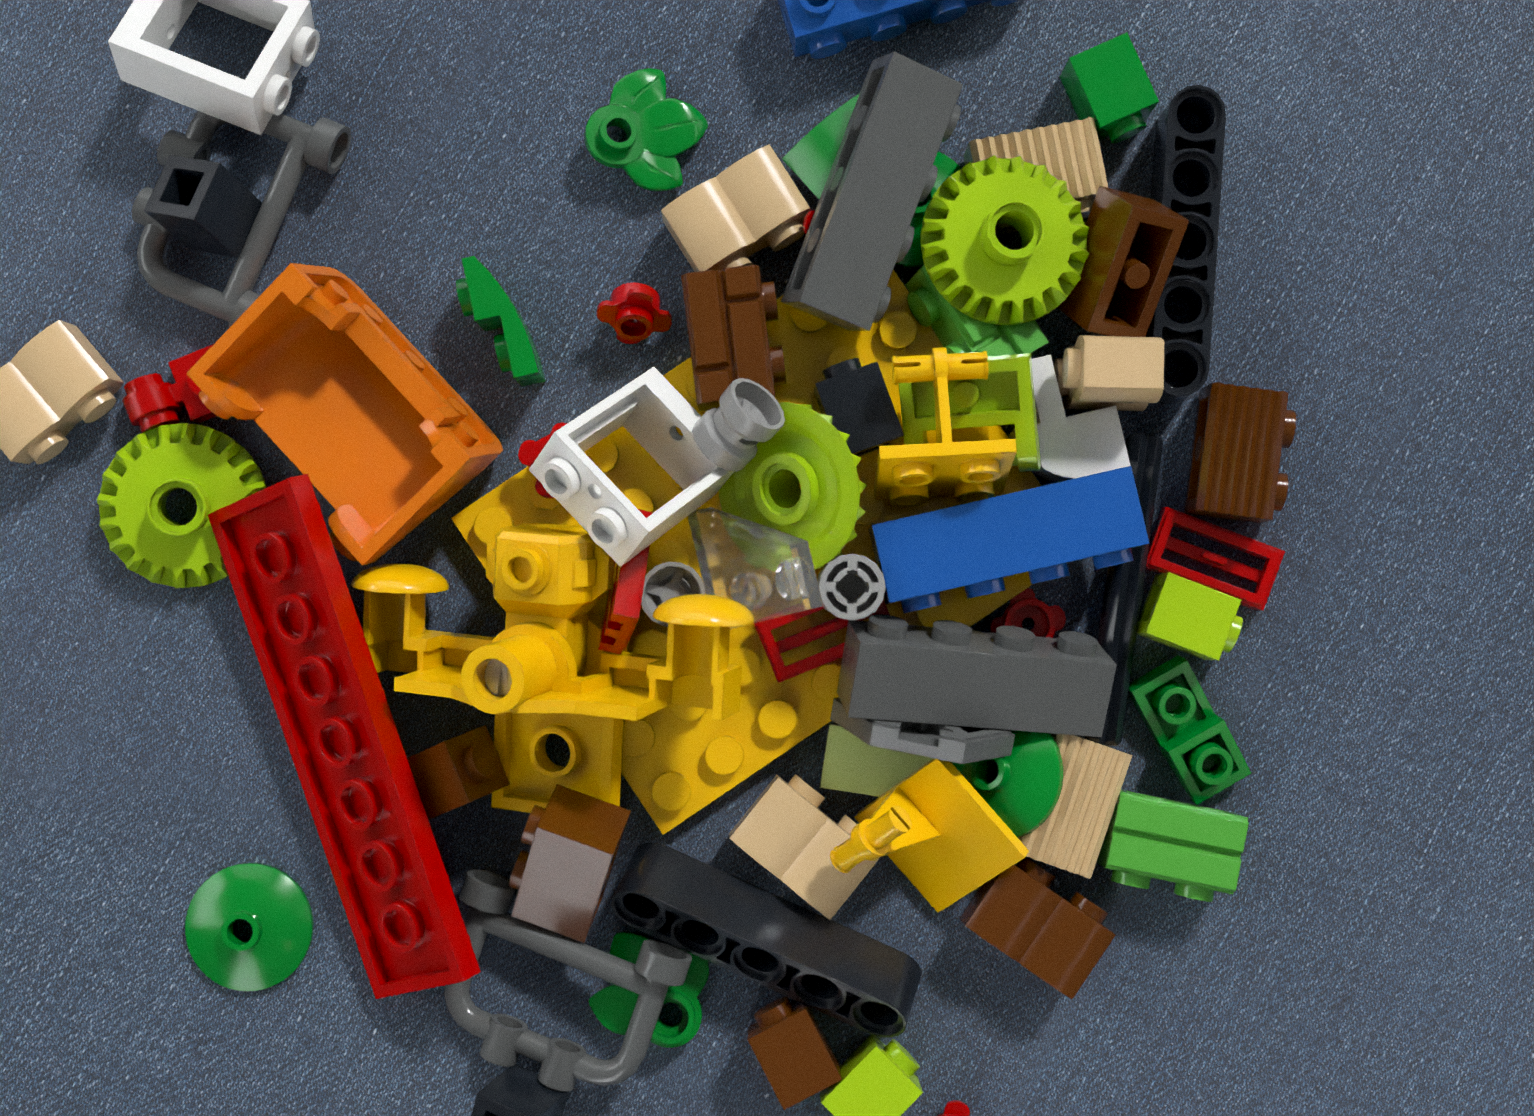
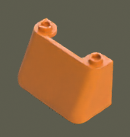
[186,263,503,566]

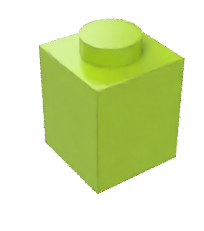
[1137,572,1243,661]
[820,1034,923,1116]

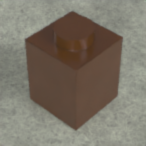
[407,725,510,820]
[747,997,842,1110]

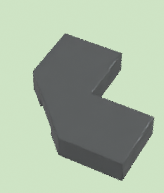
[830,697,1015,764]

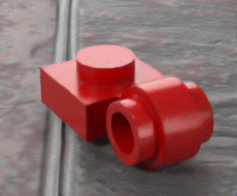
[122,344,217,433]

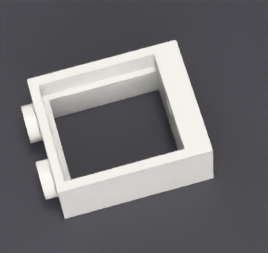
[108,0,320,135]
[529,367,734,567]

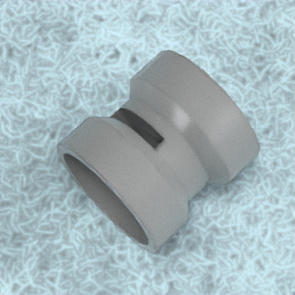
[692,378,785,472]
[816,553,886,621]
[641,562,705,627]

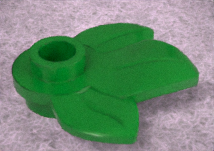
[584,68,708,191]
[588,932,709,1048]

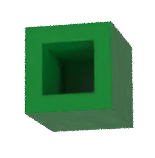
[1060,32,1159,144]

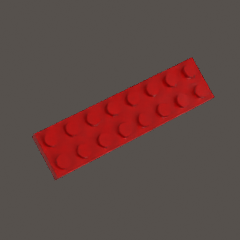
[208,474,481,999]

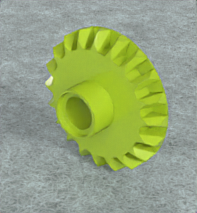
[921,155,1089,325]
[718,402,867,573]
[97,423,267,588]

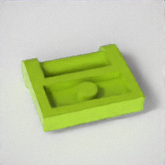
[898,353,1041,472]

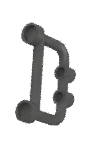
[132,111,351,328]
[444,869,692,1091]

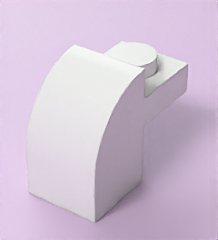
[1007,354,1131,482]

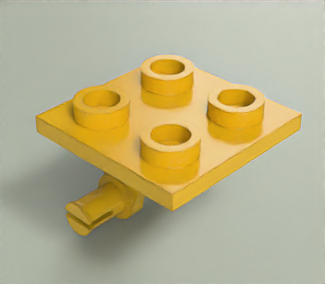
[874,347,1017,507]
[830,758,1029,913]

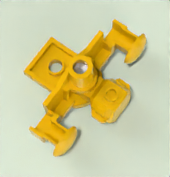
[351,524,754,813]

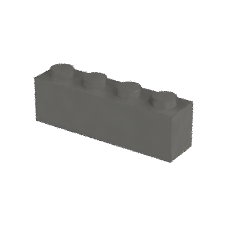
[781,51,963,331]
[837,614,1117,737]

